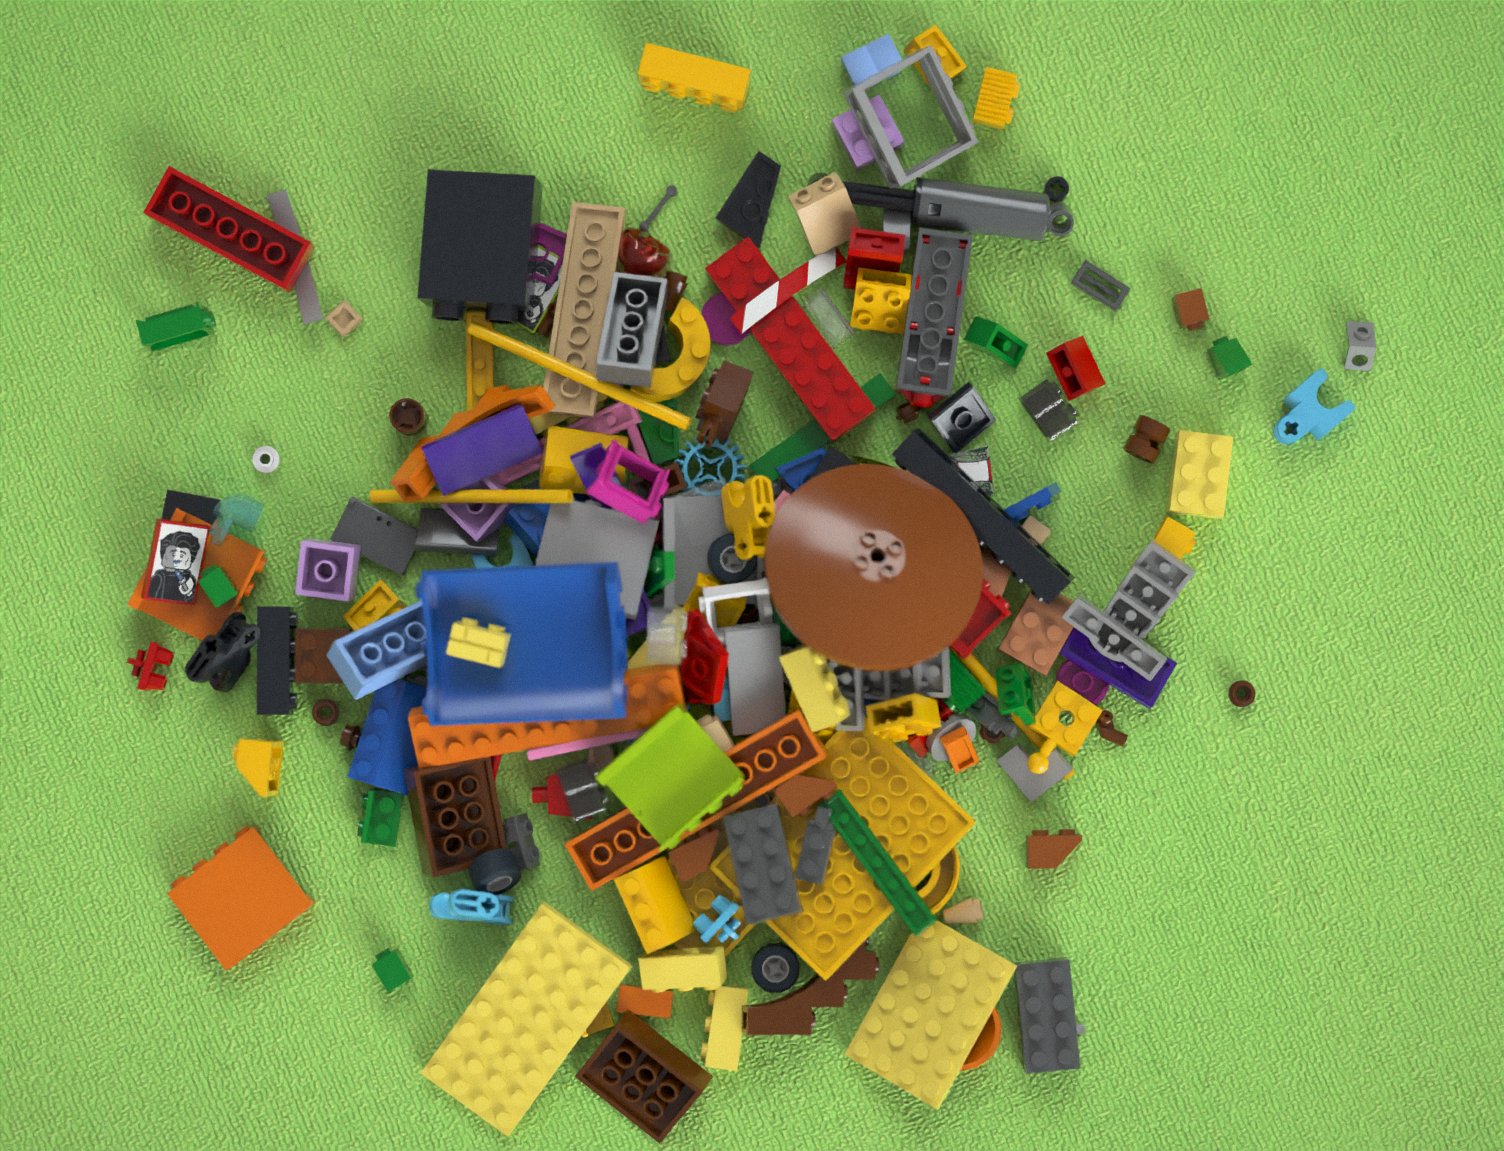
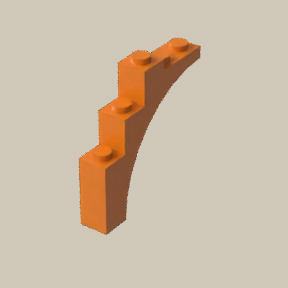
[390,385,555,502]

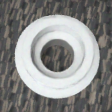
[252,446,280,473]

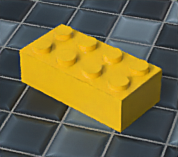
[638,43,751,113]

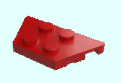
[679,608,729,704]

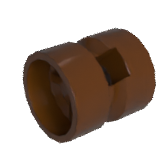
[389,398,428,436]
[1123,415,1171,464]

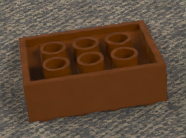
[403,756,507,878]
[575,1010,713,1144]

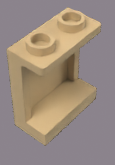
[788,173,862,257]

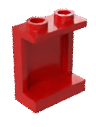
[843,227,905,290]
[949,578,1011,659]

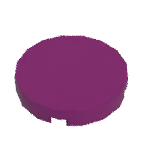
[701,293,750,346]
[1055,659,1109,705]

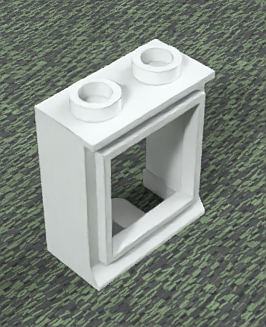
[698,578,773,645]

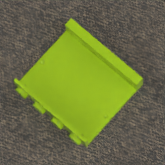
[596,702,745,851]

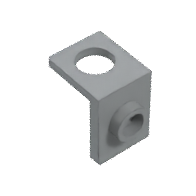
[1344,321,1377,371]

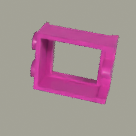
[586,439,670,524]

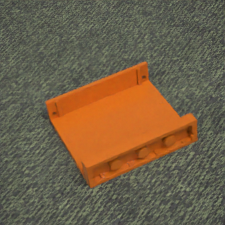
[128,508,267,641]
[167,825,316,971]

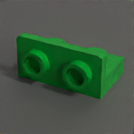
[996,662,1036,725]
[357,789,404,847]

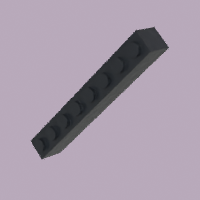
[892,427,1075,605]

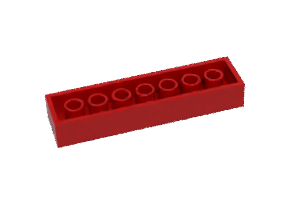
[705,237,876,444]

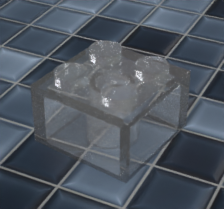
[646,605,687,664]

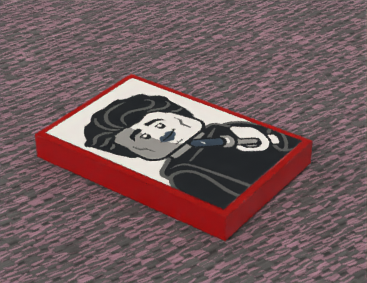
[141,518,210,606]

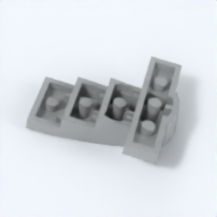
[1062,539,1196,681]
[829,646,951,731]

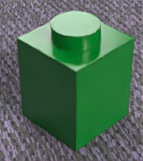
[371,948,414,992]

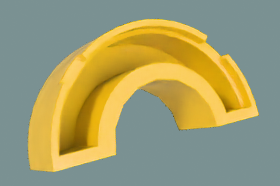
[630,297,711,402]
[916,846,960,914]

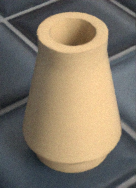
[943,897,984,925]

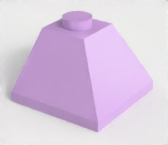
[440,476,519,542]

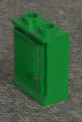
[135,302,216,352]

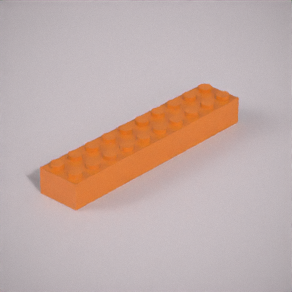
[408,661,687,769]
[564,707,828,891]

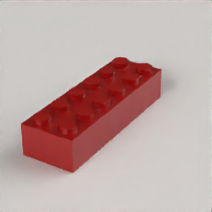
[143,166,315,293]

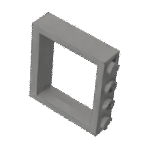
[842,45,978,188]

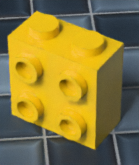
[850,267,912,334]
[866,693,941,742]

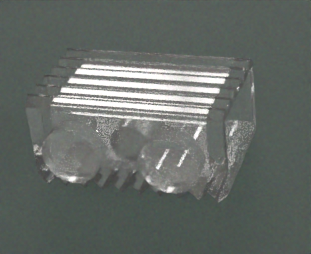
[802,288,854,349]

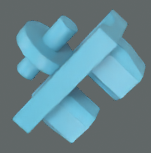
[693,894,741,943]

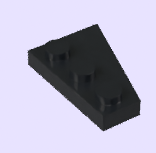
[714,151,781,248]

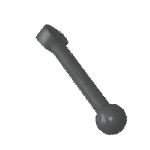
[639,185,677,232]

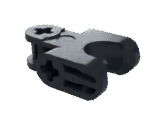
[185,612,261,693]

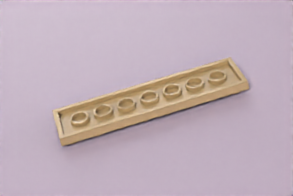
[543,202,626,418]

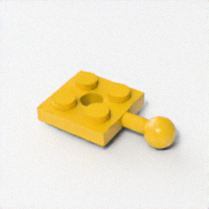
[1027,681,1103,774]

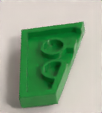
[627,388,679,465]
[643,550,675,598]

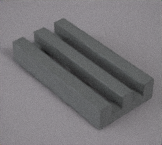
[1070,260,1130,312]

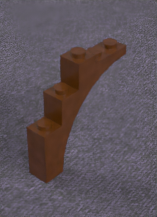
[742,937,879,1035]

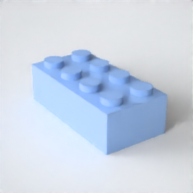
[327,601,428,700]

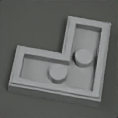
[997,743,1073,802]

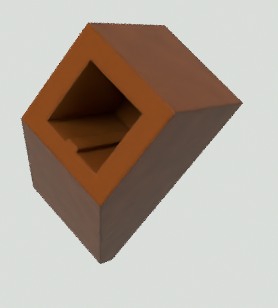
[774,773,837,817]
[668,826,720,882]
[1026,829,1082,869]

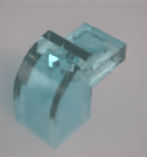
[209,495,265,547]

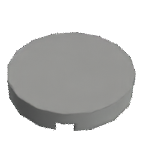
[926,713,976,761]

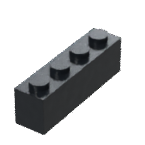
[257,606,298,715]

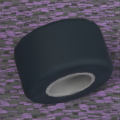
[707,534,757,583]
[468,849,521,895]
[751,943,799,993]

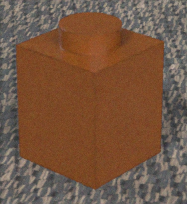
[1172,288,1209,332]

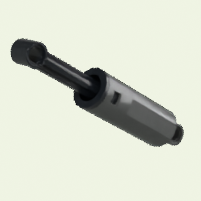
[807,172,1074,241]

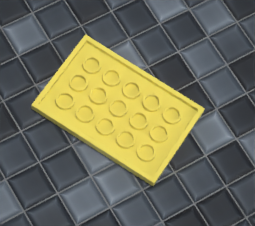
[844,921,1017,1109]

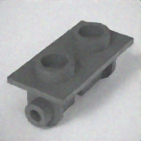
[503,813,540,871]

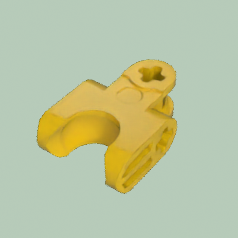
[721,475,775,560]

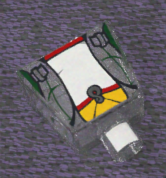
[949,445,994,497]

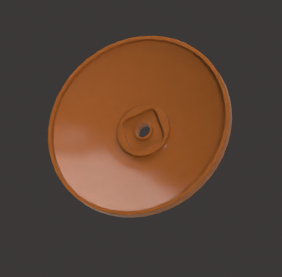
[764,464,983,671]

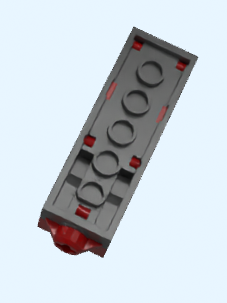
[895,228,973,408]

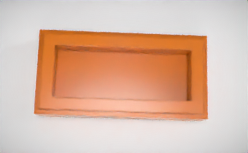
[940,725,980,773]
[617,984,674,1018]

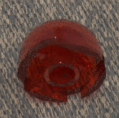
[618,227,672,276]

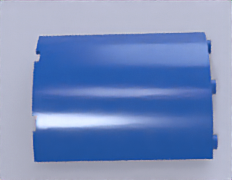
[416,562,628,726]

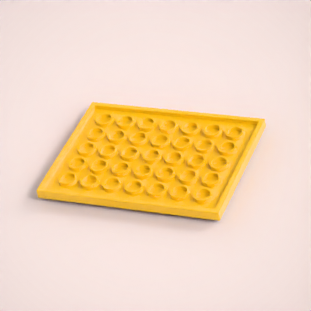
[708,716,977,981]

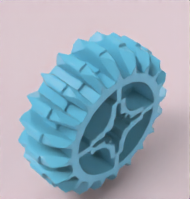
[675,436,747,496]

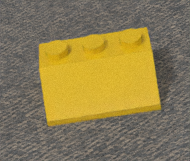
[538,426,628,495]
[233,738,284,797]
[614,855,697,954]

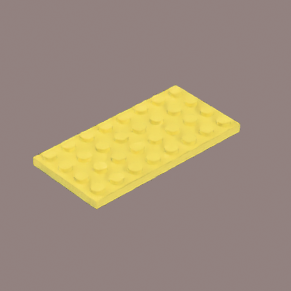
[421,902,632,1137]

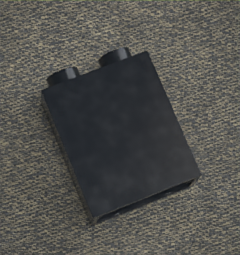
[417,169,543,324]

